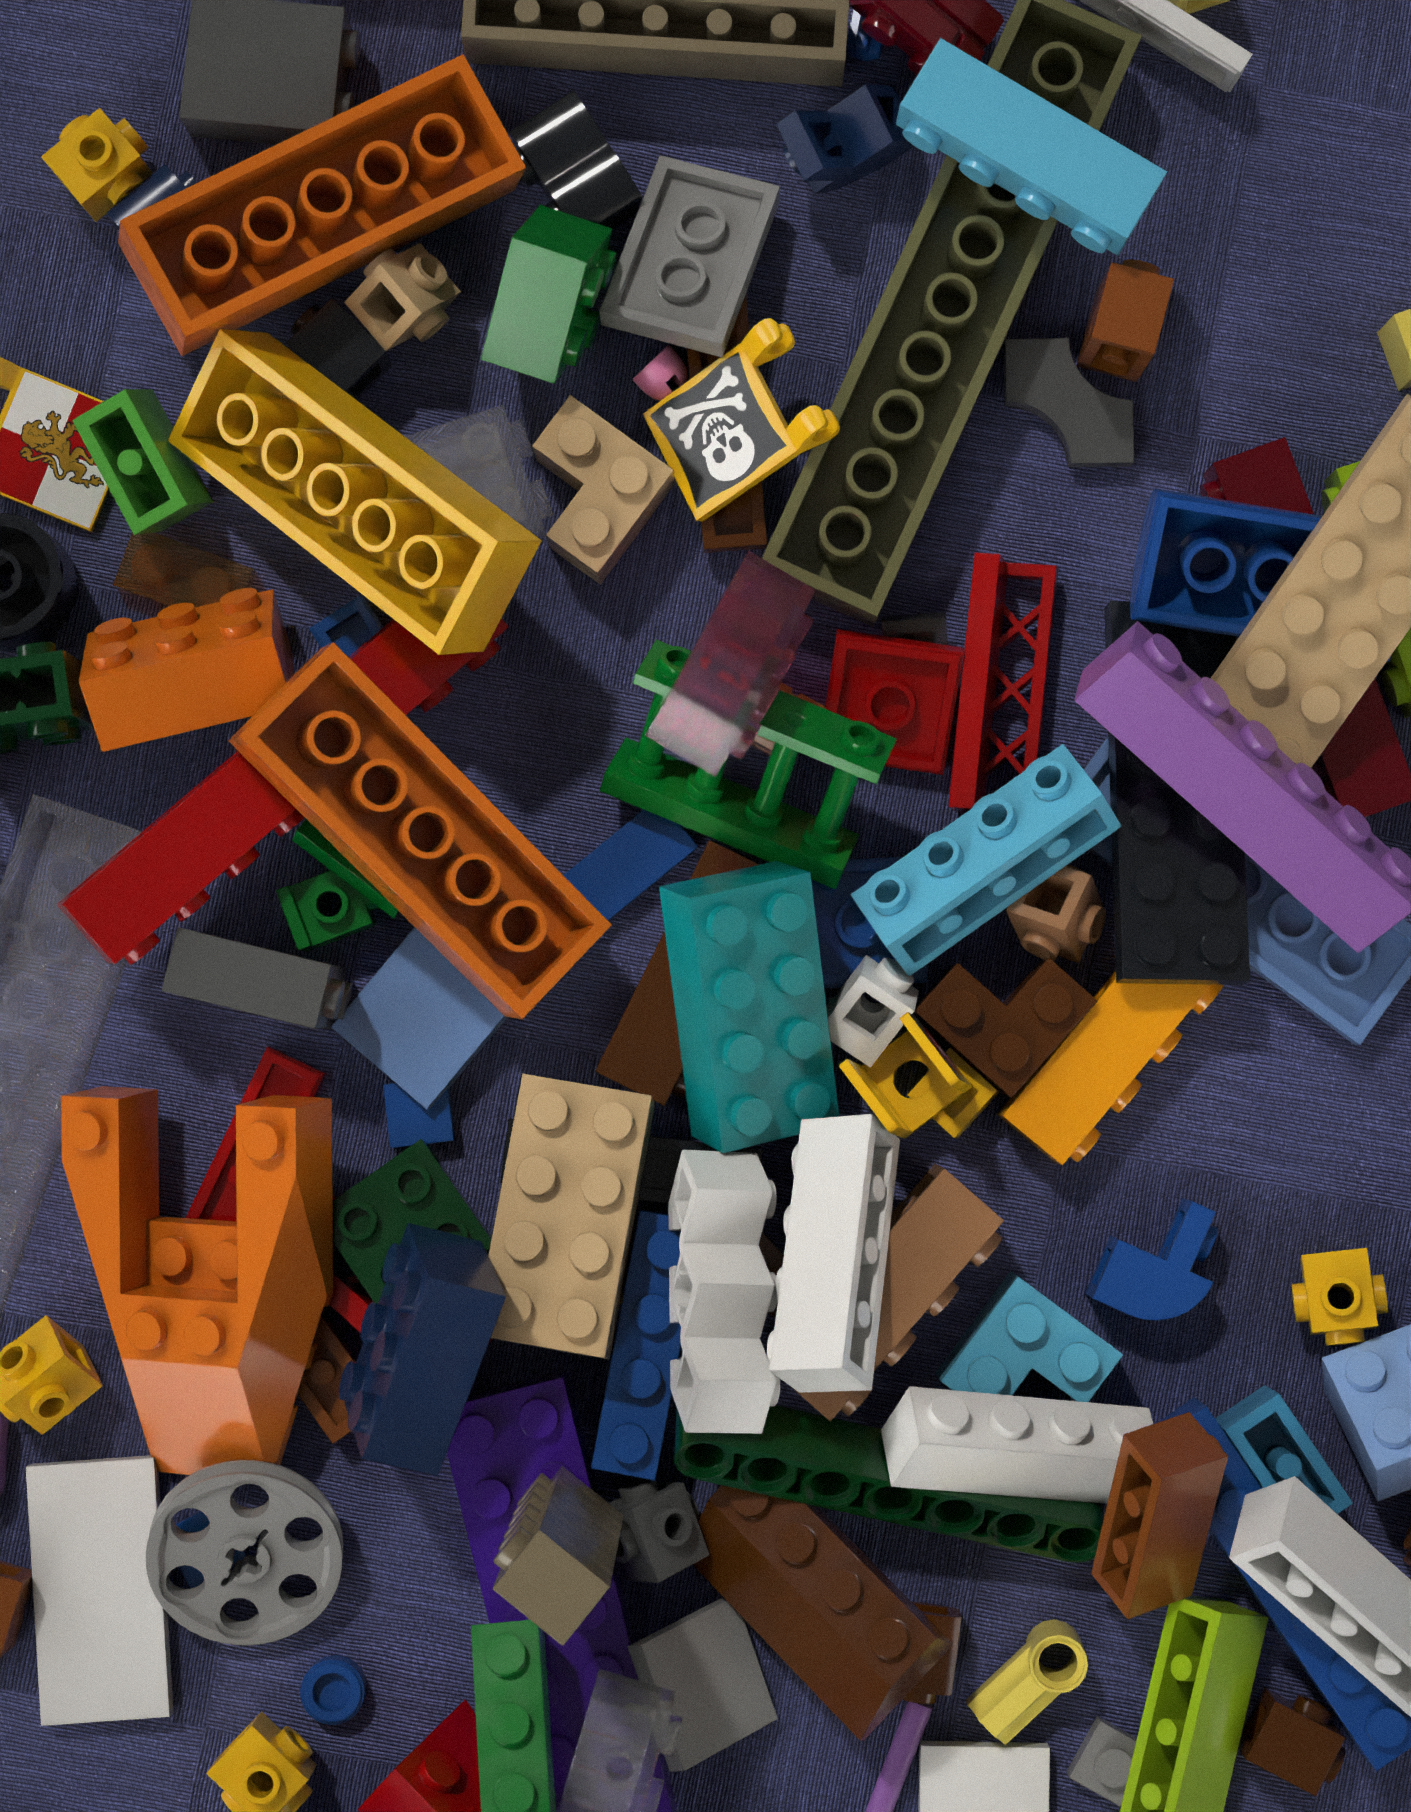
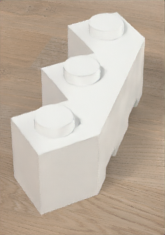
[668,1150,780,1434]

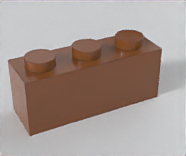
[1091,1412,1228,1619]

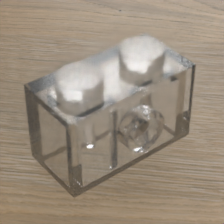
[558,1669,683,1812]

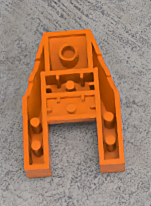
[61,1086,333,1475]

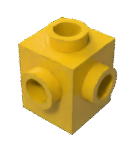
[41,107,153,222]
[1291,1248,1388,1346]
[0,1315,103,1435]
[206,1711,317,1812]

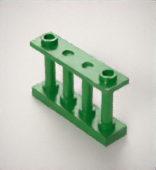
[599,639,897,890]

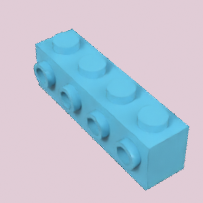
[896,38,1167,256]
[850,744,1121,976]

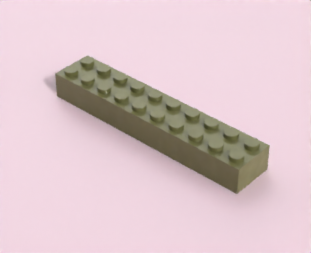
[758,0,1142,627]

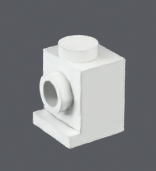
[826,955,919,1067]

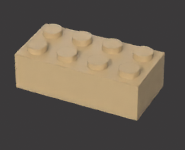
[488,1073,655,1360]

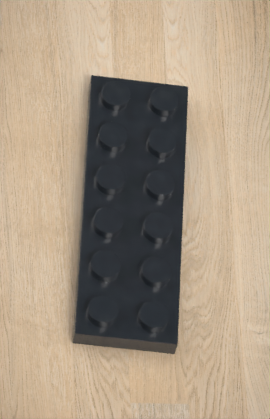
[1104,601,1250,985]

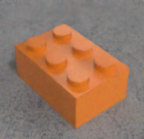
[79,588,294,752]

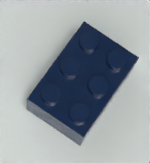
[339,1223,506,1476]

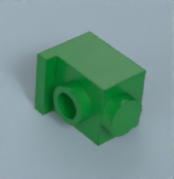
[276,870,379,952]

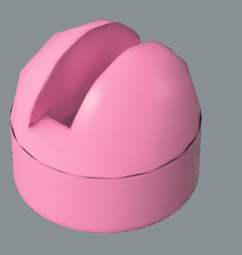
[632,344,688,401]

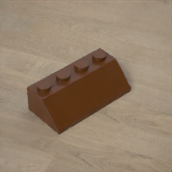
[692,1485,953,1741]

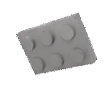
[599,155,780,357]

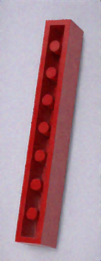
[56,618,508,965]

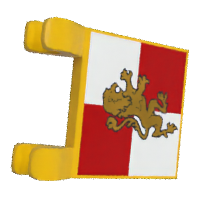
[0,357,110,533]

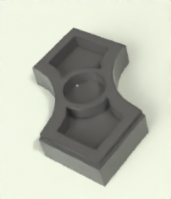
[1003,338,1134,468]

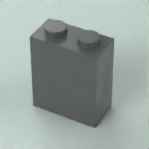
[179,0,360,145]
[161,927,353,1030]

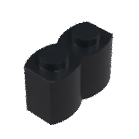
[510,91,643,228]

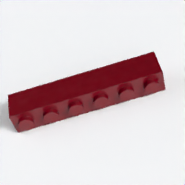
[1200,437,1411,817]

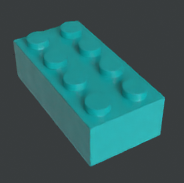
[659,861,839,1153]

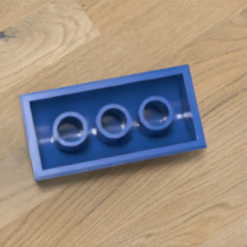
[1130,488,1391,662]

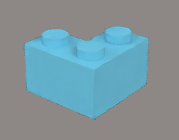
[935,1271,1123,1402]

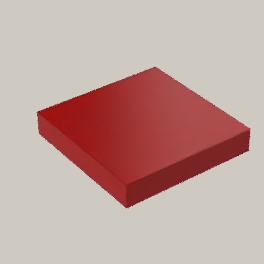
[825,629,964,775]

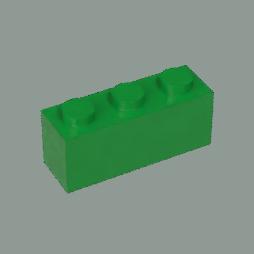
[471,1620,556,1812]

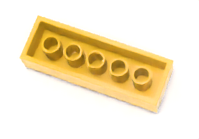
[168,329,542,655]

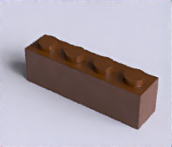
[595,840,759,1106]

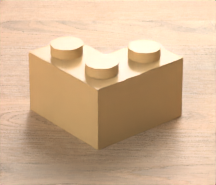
[532,395,675,585]

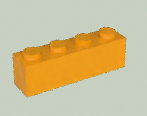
[996,970,1223,1166]

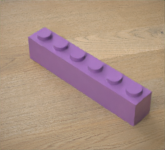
[1074,621,1411,953]

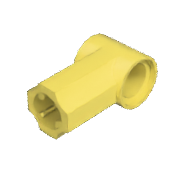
[966,1619,1088,1745]

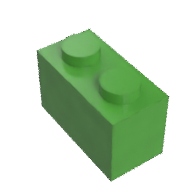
[72,389,213,535]

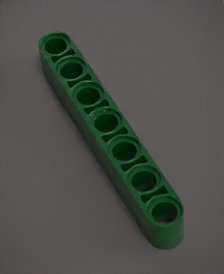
[674,1405,1104,1563]

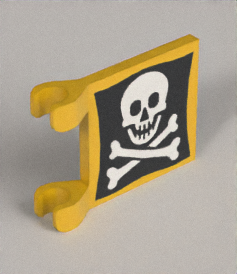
[643,318,840,522]

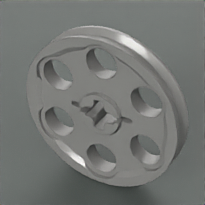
[146,1460,344,1645]

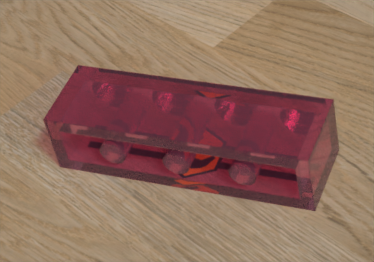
[645,551,816,777]

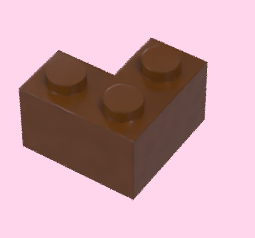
[912,958,1098,1098]

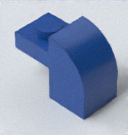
[1085,1198,1218,1320]

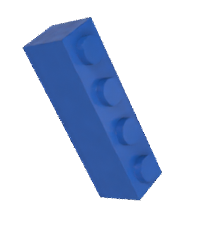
[591,1206,681,1480]

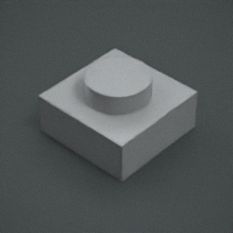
[1066,1716,1137,1807]

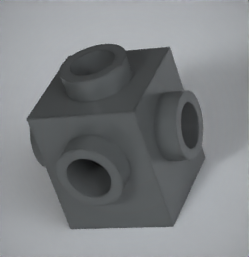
[609,1478,710,1583]

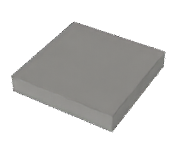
[627,1598,778,1772]

